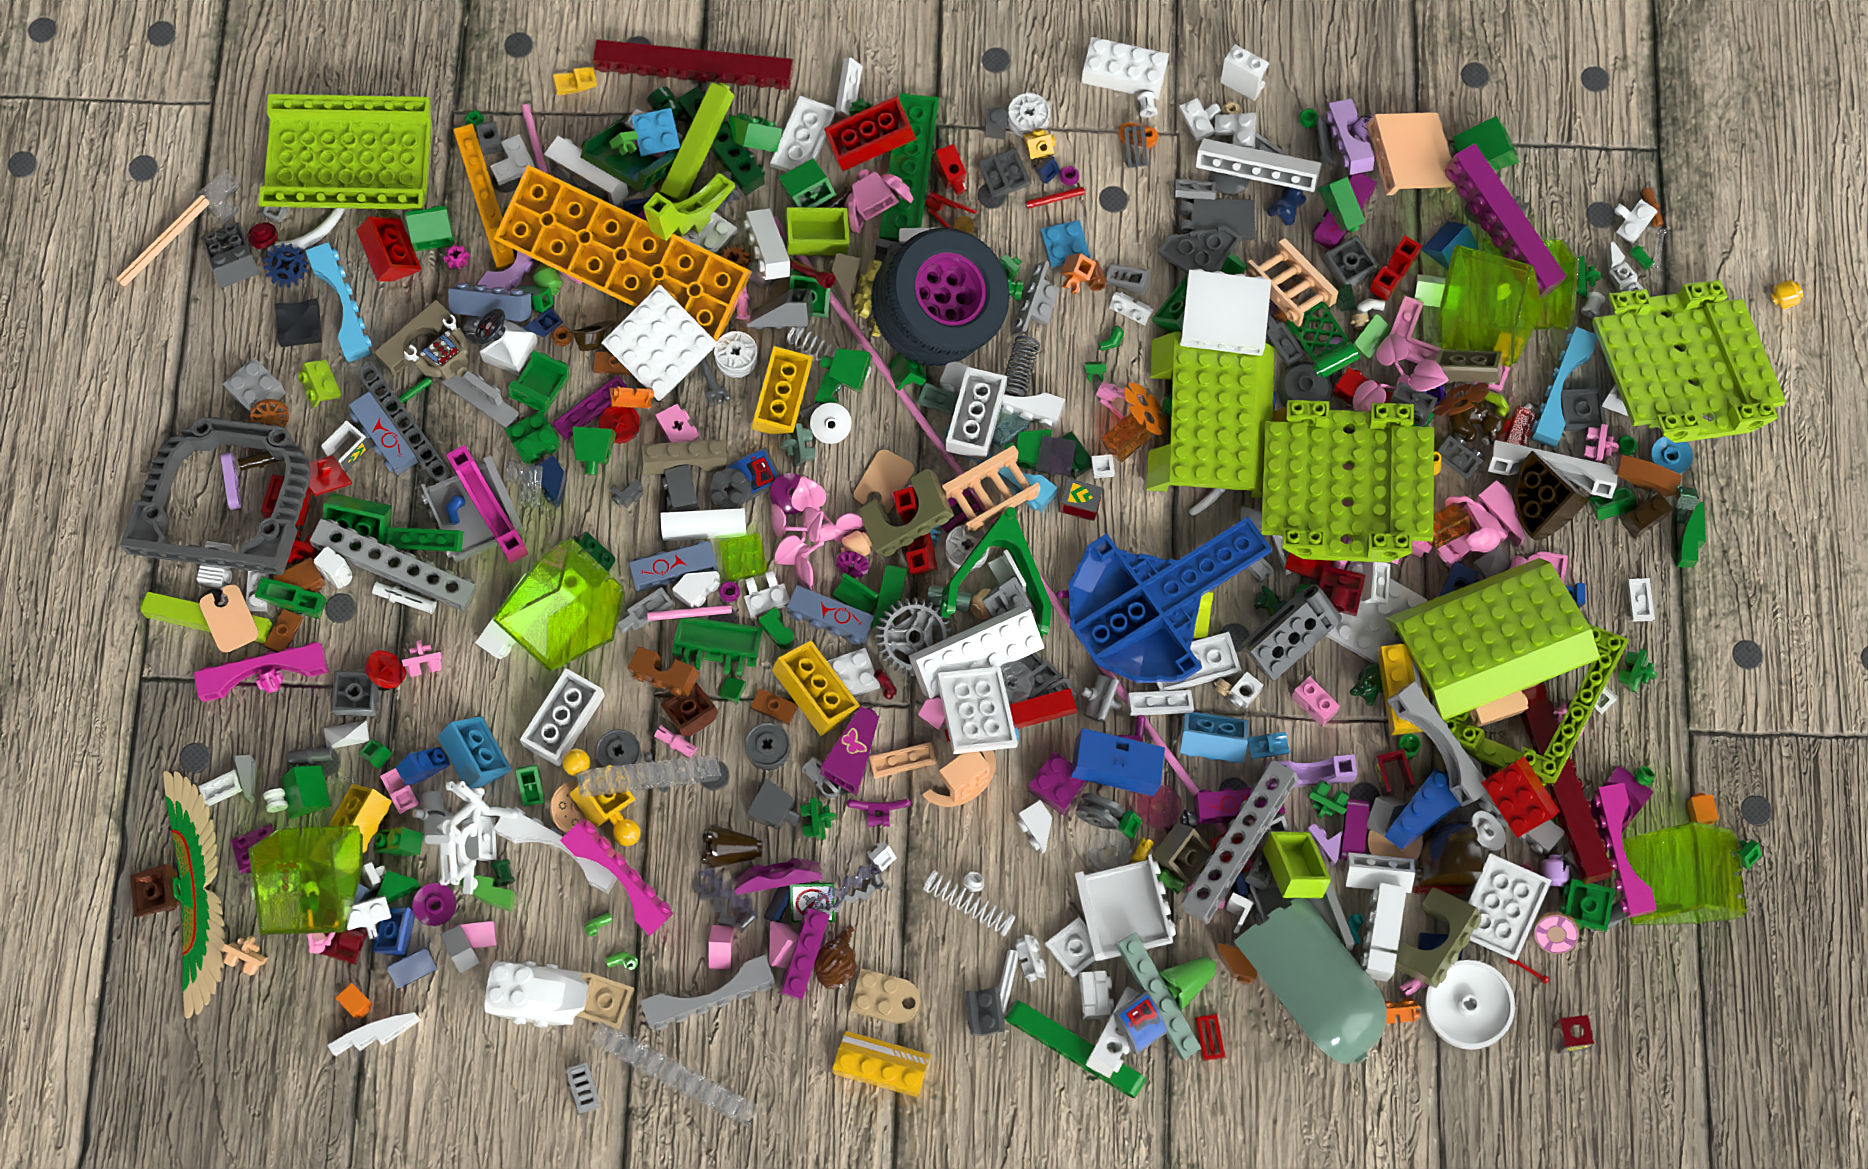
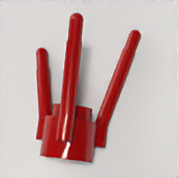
[925,192,977,228]

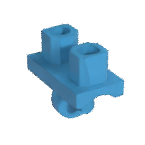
[1248,732,1290,760]

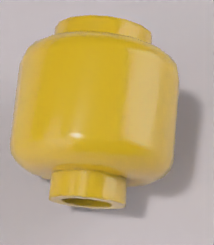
[1770,279,1803,309]

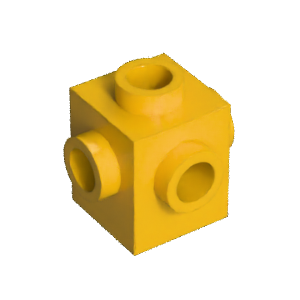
[1023,128,1056,159]

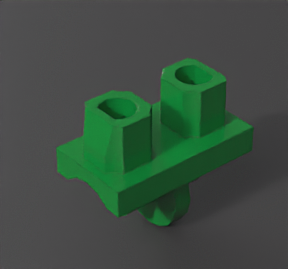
[1567,256,1601,298]
[1618,649,1657,692]
[1308,779,1349,818]
[800,797,837,840]

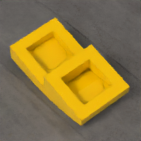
[552,67,597,95]

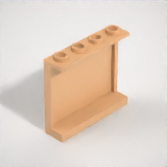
[1366,113,1456,195]

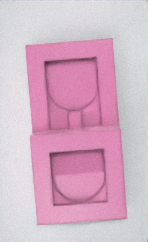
[380,768,419,814]

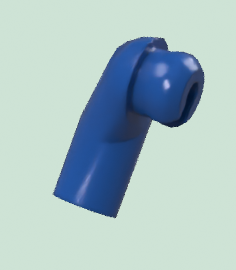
[445,495,465,525]

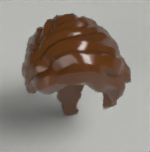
[814,926,857,989]

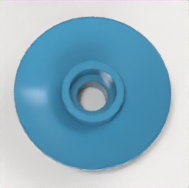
[1651,436,1693,474]

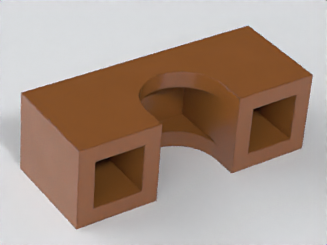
[627,646,699,696]

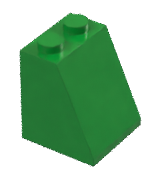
[1452,116,1520,170]

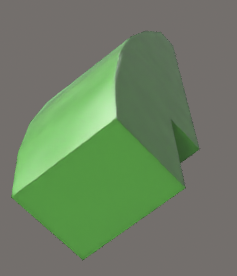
[458,875,516,912]

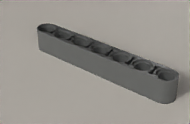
[359,364,451,483]

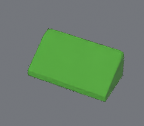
[1353,313,1392,360]

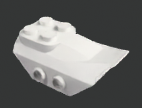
[485,960,589,1028]

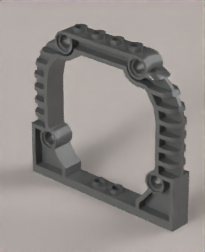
[120,417,311,575]

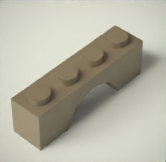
[374,300,453,376]
[641,439,727,475]

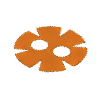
[1432,382,1490,416]
[1124,383,1167,435]

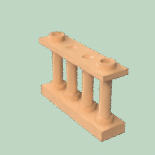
[1246,238,1338,327]
[942,445,1040,533]

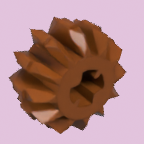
[719,243,751,269]

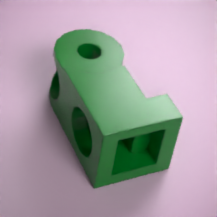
[516,286,554,313]
[814,370,842,405]
[758,607,794,650]

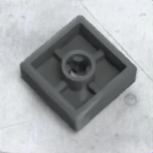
[1322,236,1379,290]
[331,671,378,716]

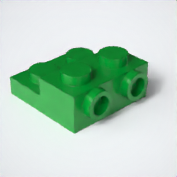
[504,411,561,466]
[1558,879,1615,933]

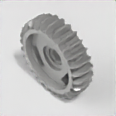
[874,598,952,676]

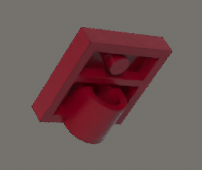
[1319,565,1366,616]
[317,910,368,965]

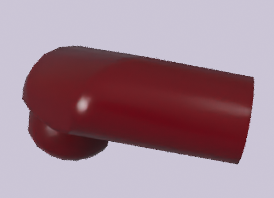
[874,669,897,700]

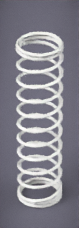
[786,326,871,381]
[923,870,1015,936]

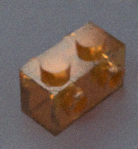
[1101,413,1152,463]
[1427,503,1471,549]

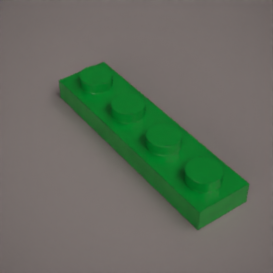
[386,527,464,552]

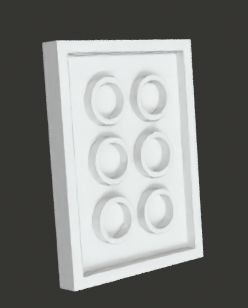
[937,667,1018,754]
[1468,853,1552,961]

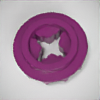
[835,551,869,579]

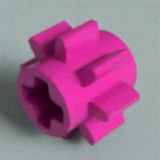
[444,244,470,271]
[256,666,284,693]

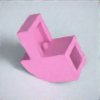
[1436,530,1473,568]

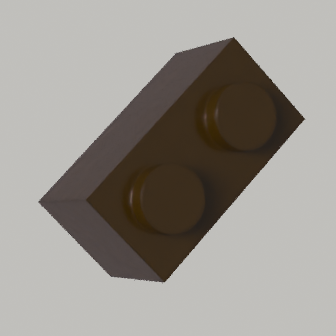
[1622,492,1673,539]

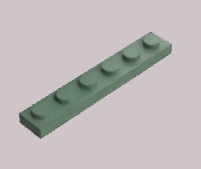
[1115,933,1201,1060]

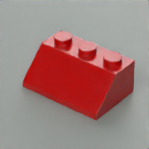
[356,216,422,282]

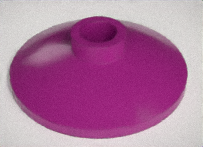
[770,473,801,515]
[413,883,457,926]

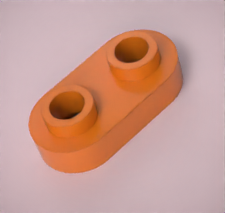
[1118,122,1158,148]

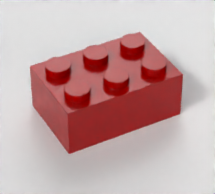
[1481,756,1560,838]

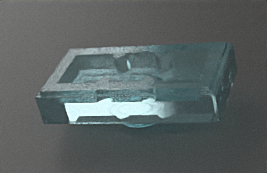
[992,413,1029,448]

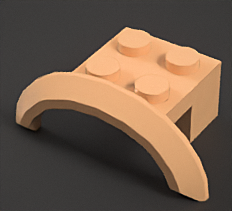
[922,750,996,807]

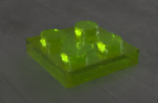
[718,532,768,582]

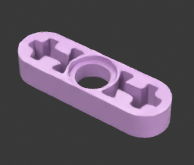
[221,452,242,510]

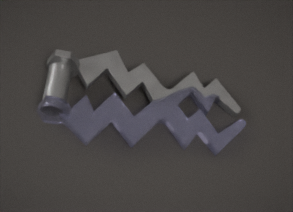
[813,863,885,916]
[694,869,758,933]

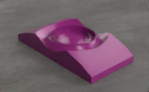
[1590,766,1654,852]
[734,858,823,895]

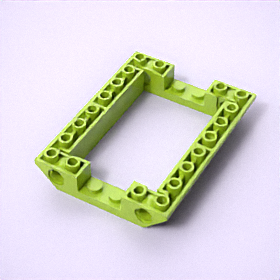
[1444,624,1629,783]

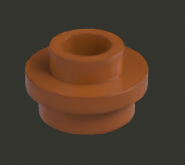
[552,326,573,346]

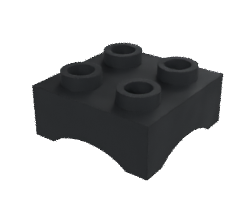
[275,299,322,347]

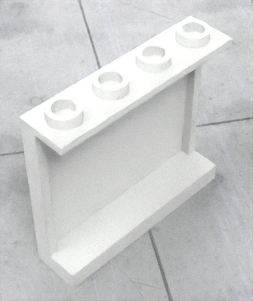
[1180,269,1271,356]
[1075,855,1176,962]

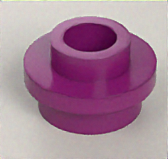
[1059,166,1079,186]
[719,582,740,603]

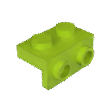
[298,360,341,407]

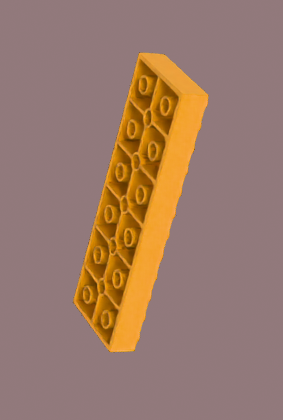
[494,165,752,342]

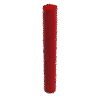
[1025,187,1085,209]

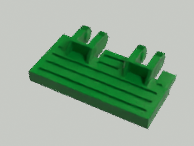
[672,617,763,677]

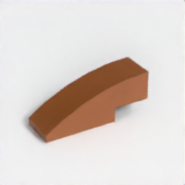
[1615,455,1682,497]

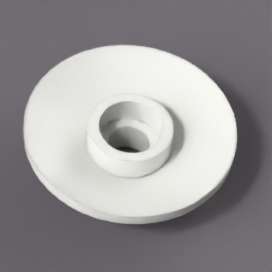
[810,402,851,444]
[1471,811,1506,851]

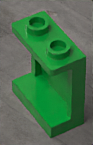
[508,350,570,414]

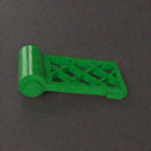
[1285,301,1360,379]

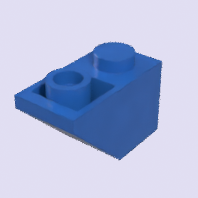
[396,747,450,786]

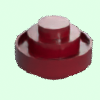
[247,222,278,249]

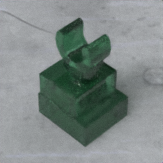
[1326,284,1357,312]
[1674,486,1699,524]

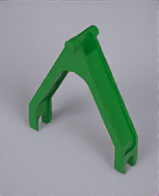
[940,507,1052,638]

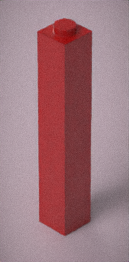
[944,688,1077,742]

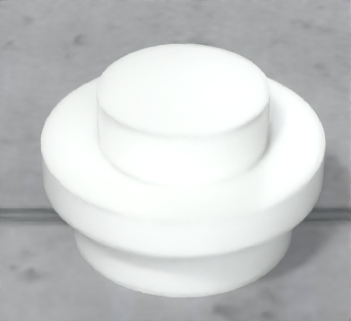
[963,872,984,892]

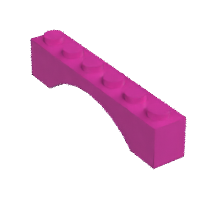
[446,445,528,564]
[194,642,329,702]
[1593,783,1657,918]
[560,818,674,936]

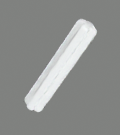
[999,950,1019,1014]

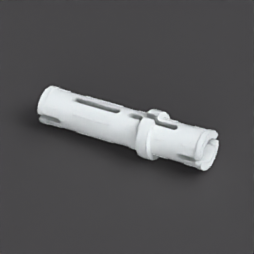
[372,582,437,614]

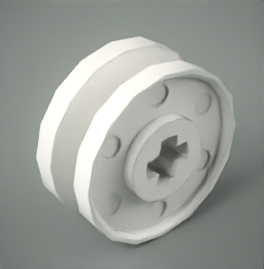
[1008,93,1050,138]
[714,331,758,378]
[945,524,990,572]

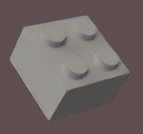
[223,357,286,420]

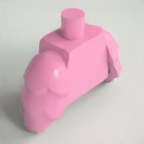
[845,169,913,233]
[1445,495,1508,552]

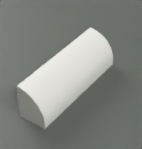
[661,508,747,541]

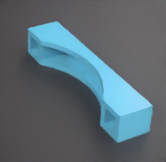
[305,242,372,363]
[1531,327,1598,448]
[945,424,1058,512]

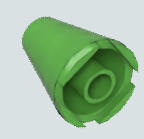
[1159,956,1217,1011]

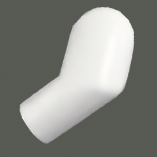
[1357,298,1385,314]

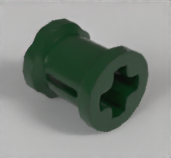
[491,859,515,887]

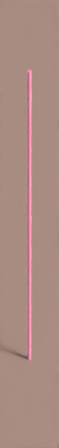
[773,216,1253,871]

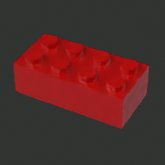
[824,96,916,171]

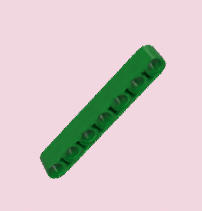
[1004,999,1147,1099]

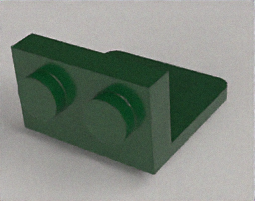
[554,531,615,588]

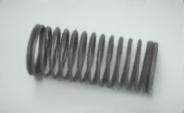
[1005,335,1040,397]

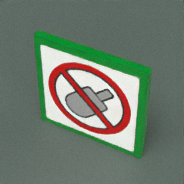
[790,882,835,922]

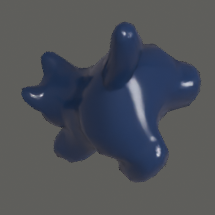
[1267,187,1306,226]

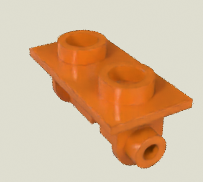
[609,386,654,408]
[1385,999,1421,1024]

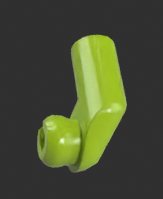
[1485,390,1509,417]

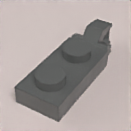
[1266,312,1305,367]

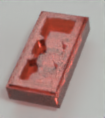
[1503,405,1537,446]

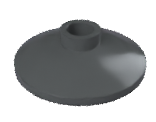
[1210,171,1250,195]

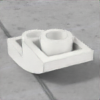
[1609,262,1644,292]

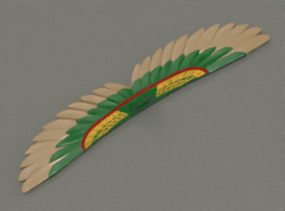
[163,771,225,1019]

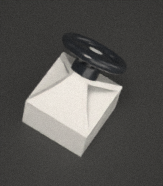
[475,309,538,376]

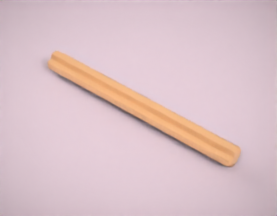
[116,195,209,286]

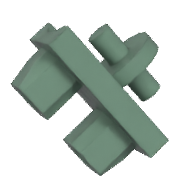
[780,423,816,466]

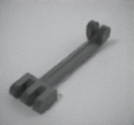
[699,357,730,407]

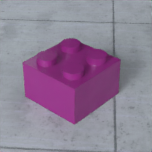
[1029,751,1088,816]

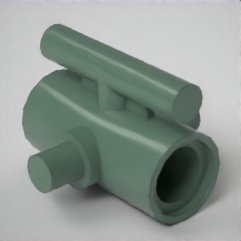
[927,577,973,620]

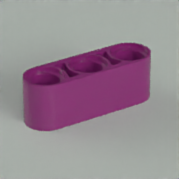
[1340,799,1369,860]

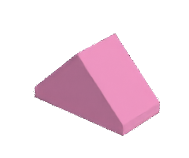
[769,921,798,968]
[709,925,734,970]

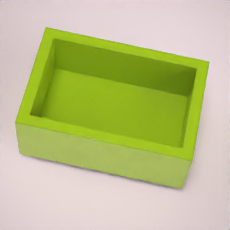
[784,207,850,256]
[1263,832,1331,898]

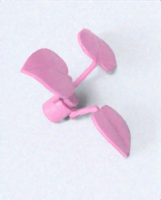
[1353,334,1449,412]
[774,476,867,565]
[771,504,836,592]

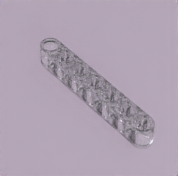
[576,755,722,797]

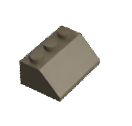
[1436,350,1502,384]

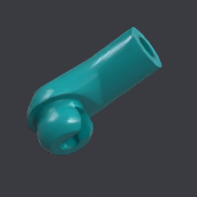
[1347,913,1364,947]

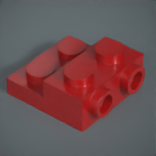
[261,474,312,528]

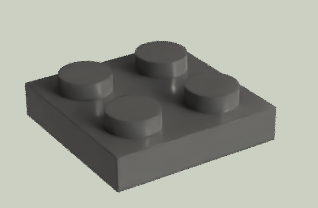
[1561,388,1607,431]

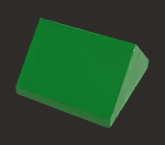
[280,765,332,819]

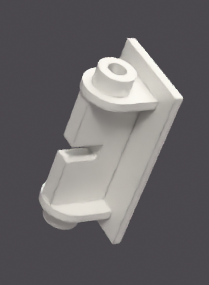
[1109,292,1154,326]
[1015,935,1046,982]

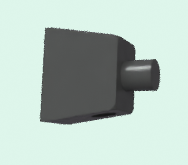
[746,779,802,830]

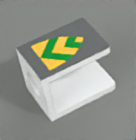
[321,420,371,472]

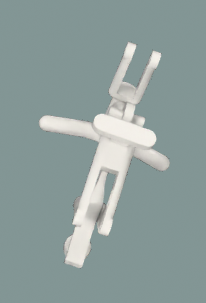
[425,781,518,894]

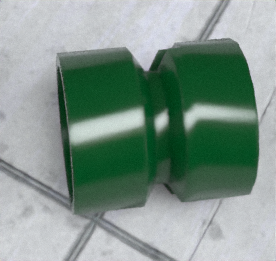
[647,86,683,121]

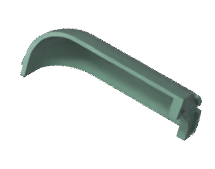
[1234,898,1387,1064]

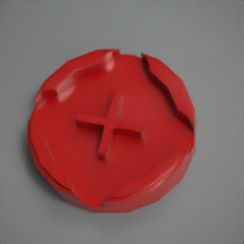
[599,405,640,444]
[364,650,406,689]

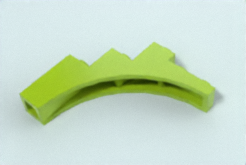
[643,173,735,241]

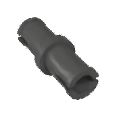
[288,747,334,765]

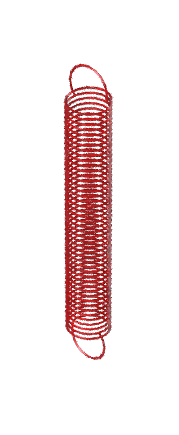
[1413,886,1472,894]

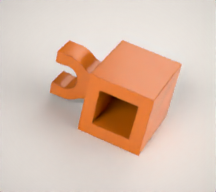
[1060,253,1096,294]

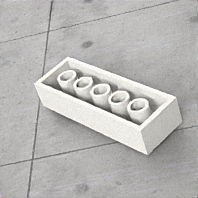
[909,605,1044,699]

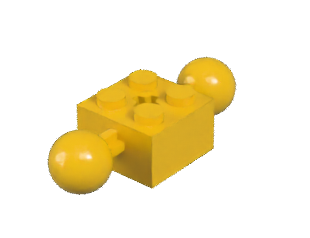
[562,748,641,847]

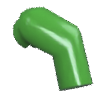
[584,911,613,937]
[605,951,638,970]

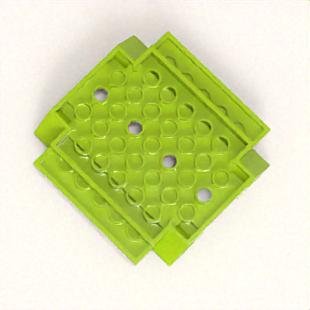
[1592,280,1786,443]
[1261,400,1434,563]

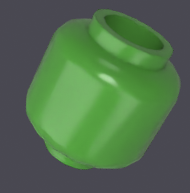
[532,265,563,296]

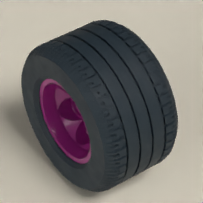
[871,228,1010,366]

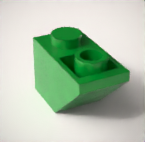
[374,827,424,857]

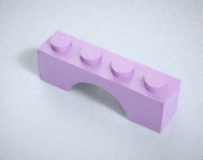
[1325,99,1374,175]
[477,250,536,291]
[1268,754,1358,788]

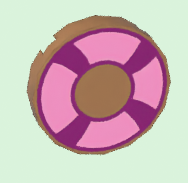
[1534,911,1579,954]

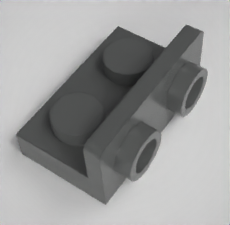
[1389,381,1437,427]
[1437,434,1485,480]
[965,987,1005,1036]

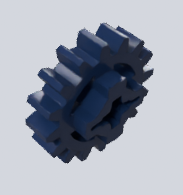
[263,243,309,288]

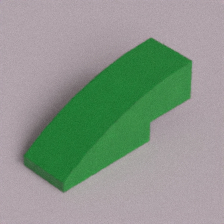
[1677,502,1706,568]
[872,565,907,629]
[255,577,327,619]

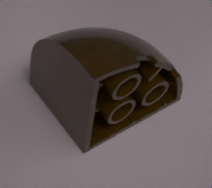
[1514,451,1589,540]
[1415,822,1483,887]

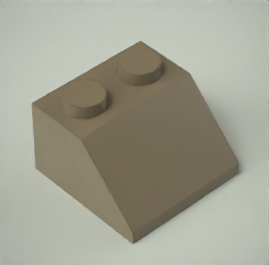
[829,253,861,311]
[1152,822,1214,887]

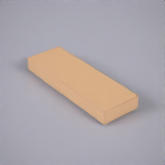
[869,742,936,778]

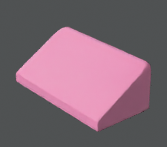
[450,921,497,948]

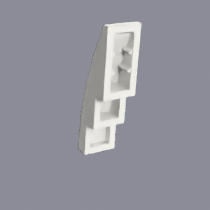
[327,1012,420,1056]

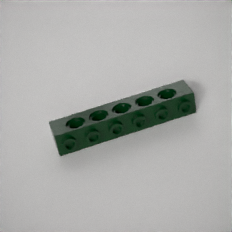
[678,86,766,196]

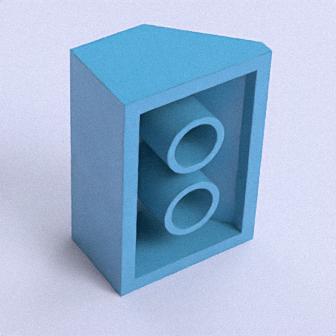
[1180,712,1249,763]
[437,716,512,789]

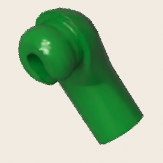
[1098,326,1124,351]

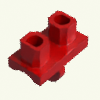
[288,531,318,565]

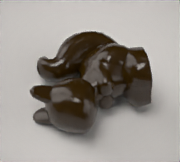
[1450,391,1506,445]

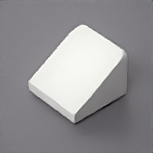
[1606,242,1625,272]
[1594,686,1618,714]

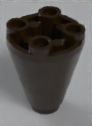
[701,824,762,868]

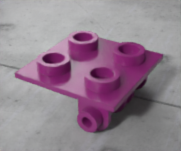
[231,824,283,874]

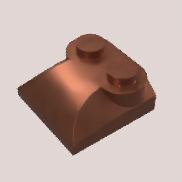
[660,682,718,737]
[130,864,180,918]

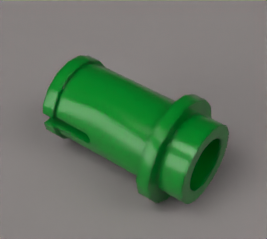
[1629,245,1655,271]

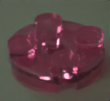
[1137,785,1181,829]

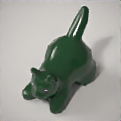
[1253,585,1288,617]
[1350,662,1384,706]

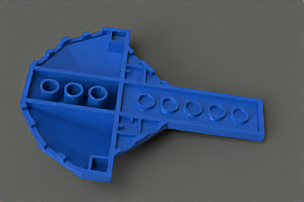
[1069,517,1272,683]

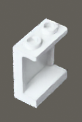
[1220,45,1269,101]

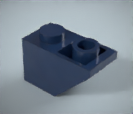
[532,456,566,508]

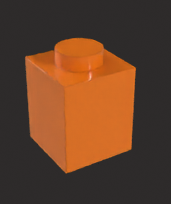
[1686,793,1719,828]
[336,982,373,1020]

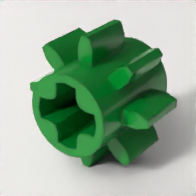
[849,98,873,116]

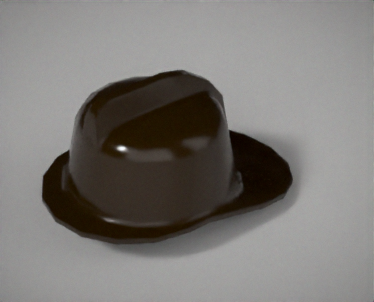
[569,320,615,351]

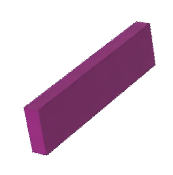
[552,375,629,440]

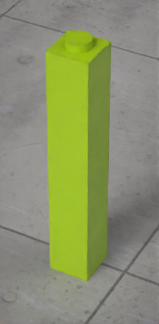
[660,82,735,202]
[140,591,273,644]

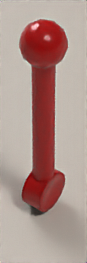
[1507,958,1549,984]

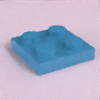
[632,108,680,157]
[1040,220,1090,268]

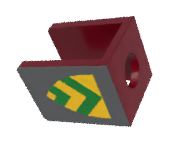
[1060,478,1103,521]
[1373,749,1415,796]
[1553,1014,1594,1054]

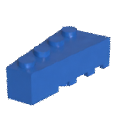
[1384,768,1461,850]

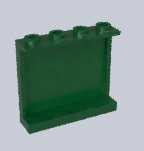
[580,115,681,193]

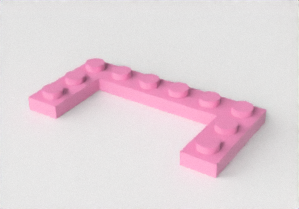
[1389,296,1521,394]

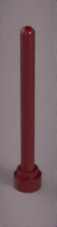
[789,258,835,289]

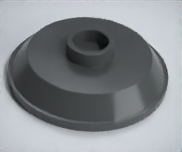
[1277,362,1333,407]

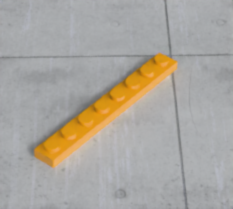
[453,124,516,271]

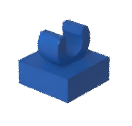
[1566,583,1585,609]

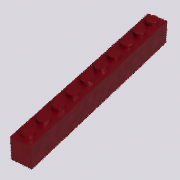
[593,39,794,90]
[1520,682,1614,885]

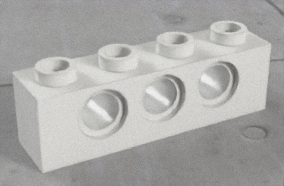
[1086,986,1140,1078]

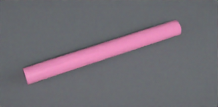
[521,104,548,174]
[646,605,732,621]

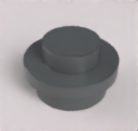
[1180,809,1197,828]

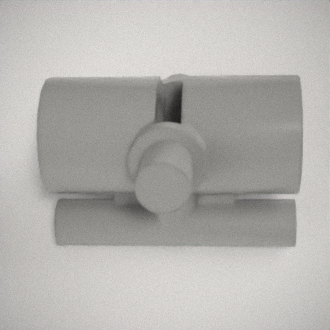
[1081,675,1121,722]
[412,791,454,841]

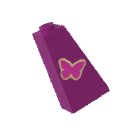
[820,706,879,796]

